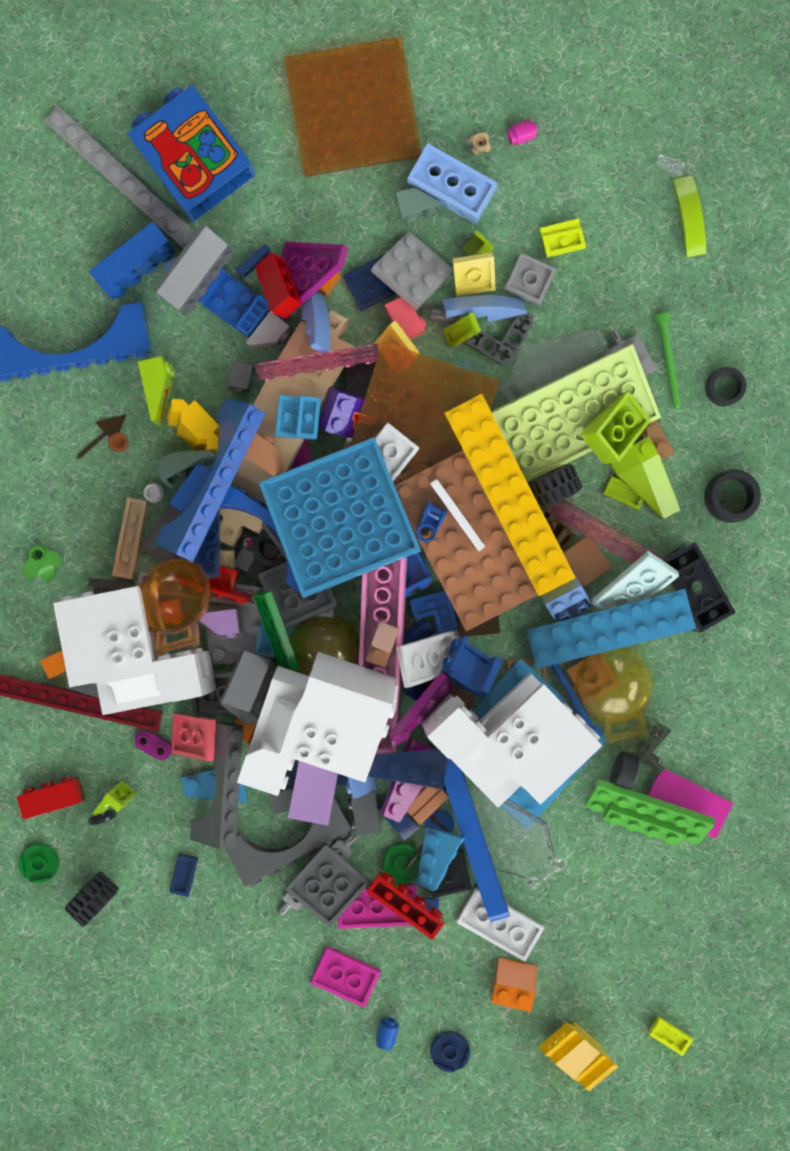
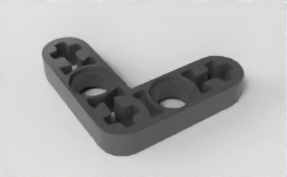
[464,312,533,365]

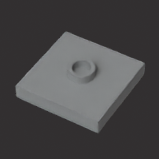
[504,253,557,307]

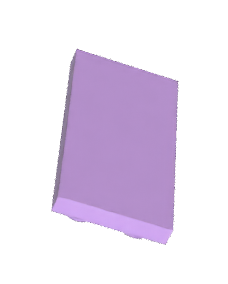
[288,761,338,826]

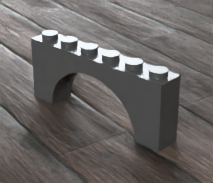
[190,719,243,849]
[225,794,352,886]

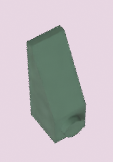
[157,450,216,489]

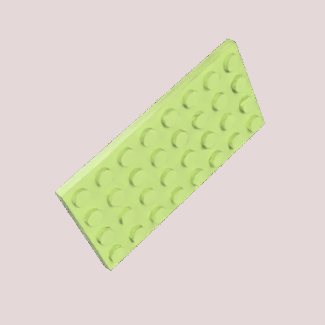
[491,344,661,482]

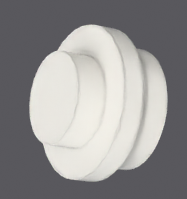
[143,483,164,503]

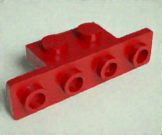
[171,564,253,604]

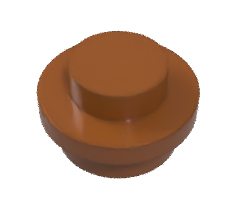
[108,432,129,452]

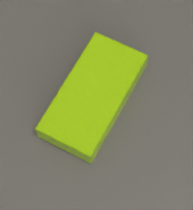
[443,313,481,348]
[602,476,644,511]

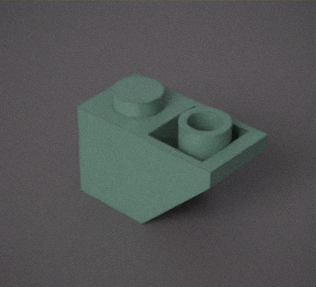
[396,187,441,222]

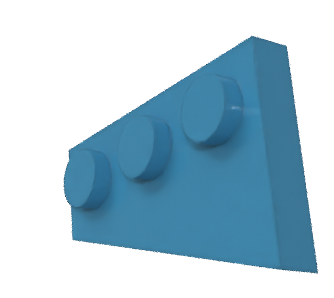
[181,769,249,803]
[416,826,465,891]

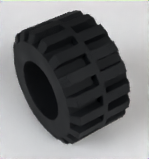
[528,464,583,508]
[65,871,119,927]

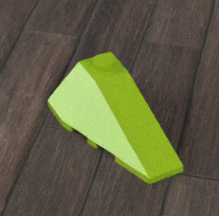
[610,437,680,520]

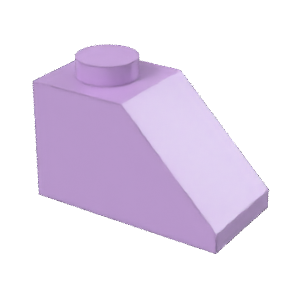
[195,608,242,639]

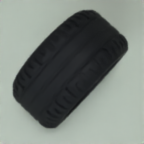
[704,469,761,523]

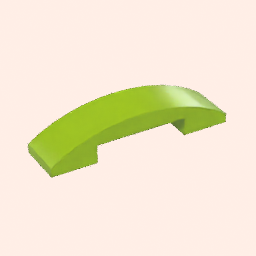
[672,176,706,258]

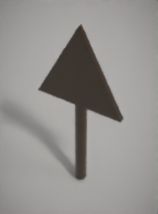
[77,414,127,459]

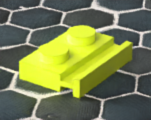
[539,219,586,258]

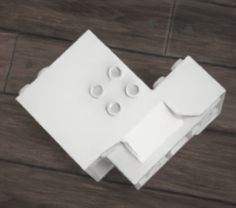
[53,586,216,715]
[237,652,398,796]
[421,673,602,807]

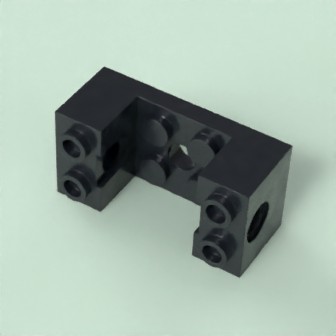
[660,542,736,633]

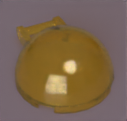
[288,615,360,676]
[574,647,653,745]

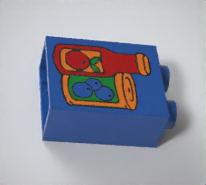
[127,85,256,223]

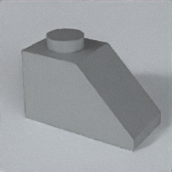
[246,311,291,349]

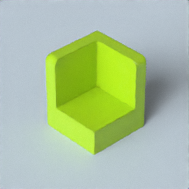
[463,230,494,256]

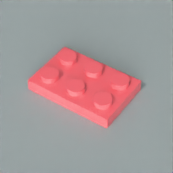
[171,713,216,761]

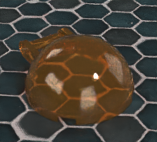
[135,558,211,656]

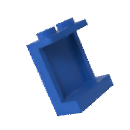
[405,552,433,598]
[440,635,503,697]

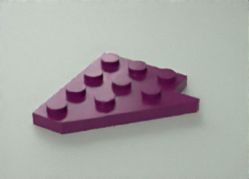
[279,241,348,319]

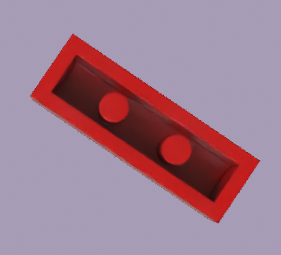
[255,252,302,318]
[16,775,85,820]

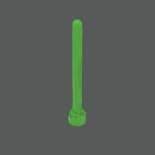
[654,312,681,409]

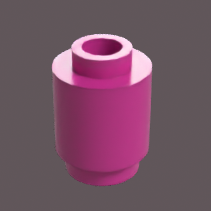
[507,119,538,145]

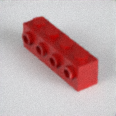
[366,870,444,940]

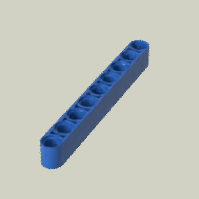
[444,759,510,923]

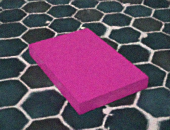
[310,946,381,1008]

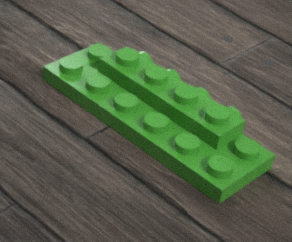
[585,780,715,845]

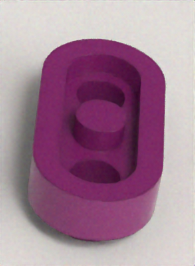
[134,730,172,760]

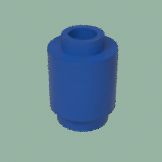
[376,1017,399,1050]

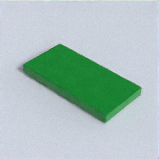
[252,590,299,671]

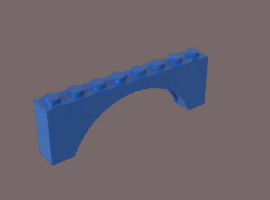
[0,302,153,382]
[154,398,265,562]
[169,464,301,594]

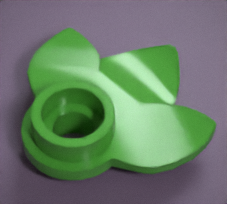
[24,544,63,582]

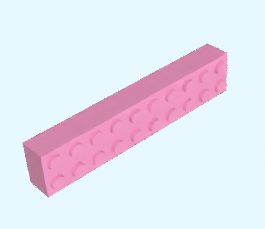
[359,557,407,754]

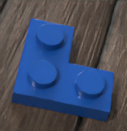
[410,591,458,634]

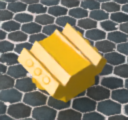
[167,399,220,454]
[538,1022,619,1091]

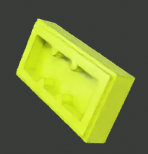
[648,1016,693,1056]

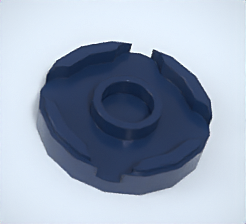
[430,1031,470,1073]

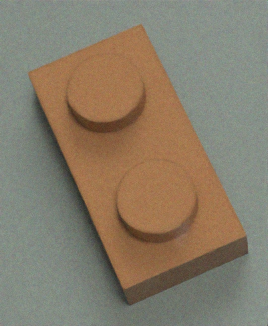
[640,420,675,461]

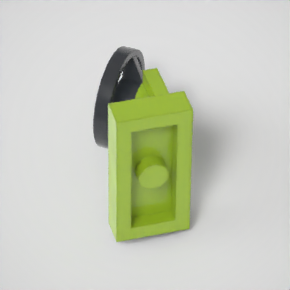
[88,781,136,825]

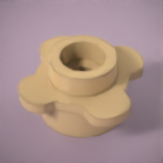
[469,132,491,155]

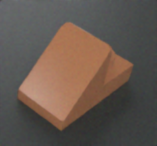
[366,621,400,667]

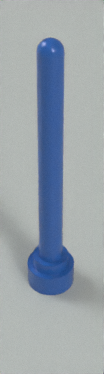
[551,663,603,736]

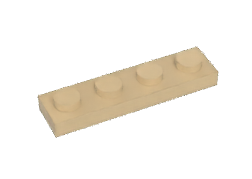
[112,497,148,579]

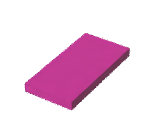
[647,767,733,839]
[338,884,416,929]

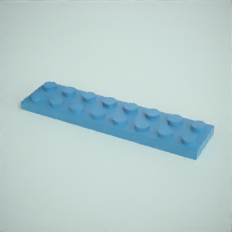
[526,589,696,669]

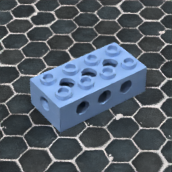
[407,143,498,225]

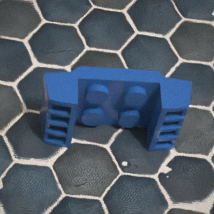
[198,267,270,338]

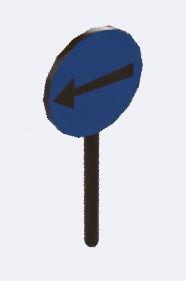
[406,810,454,867]

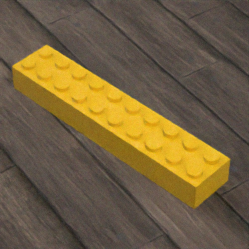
[445,394,576,596]

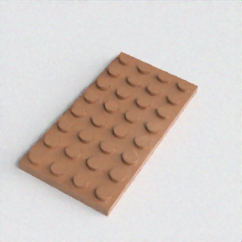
[395,450,538,632]

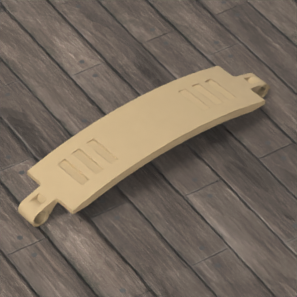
[220,310,354,548]

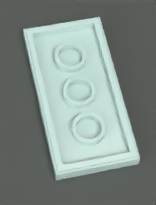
[591,551,679,610]

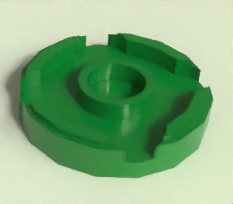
[19,843,59,884]
[383,843,421,883]

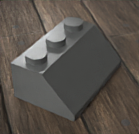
[219,651,278,724]

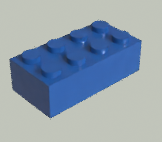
[89,222,175,299]

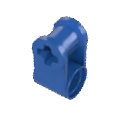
[416,501,448,542]

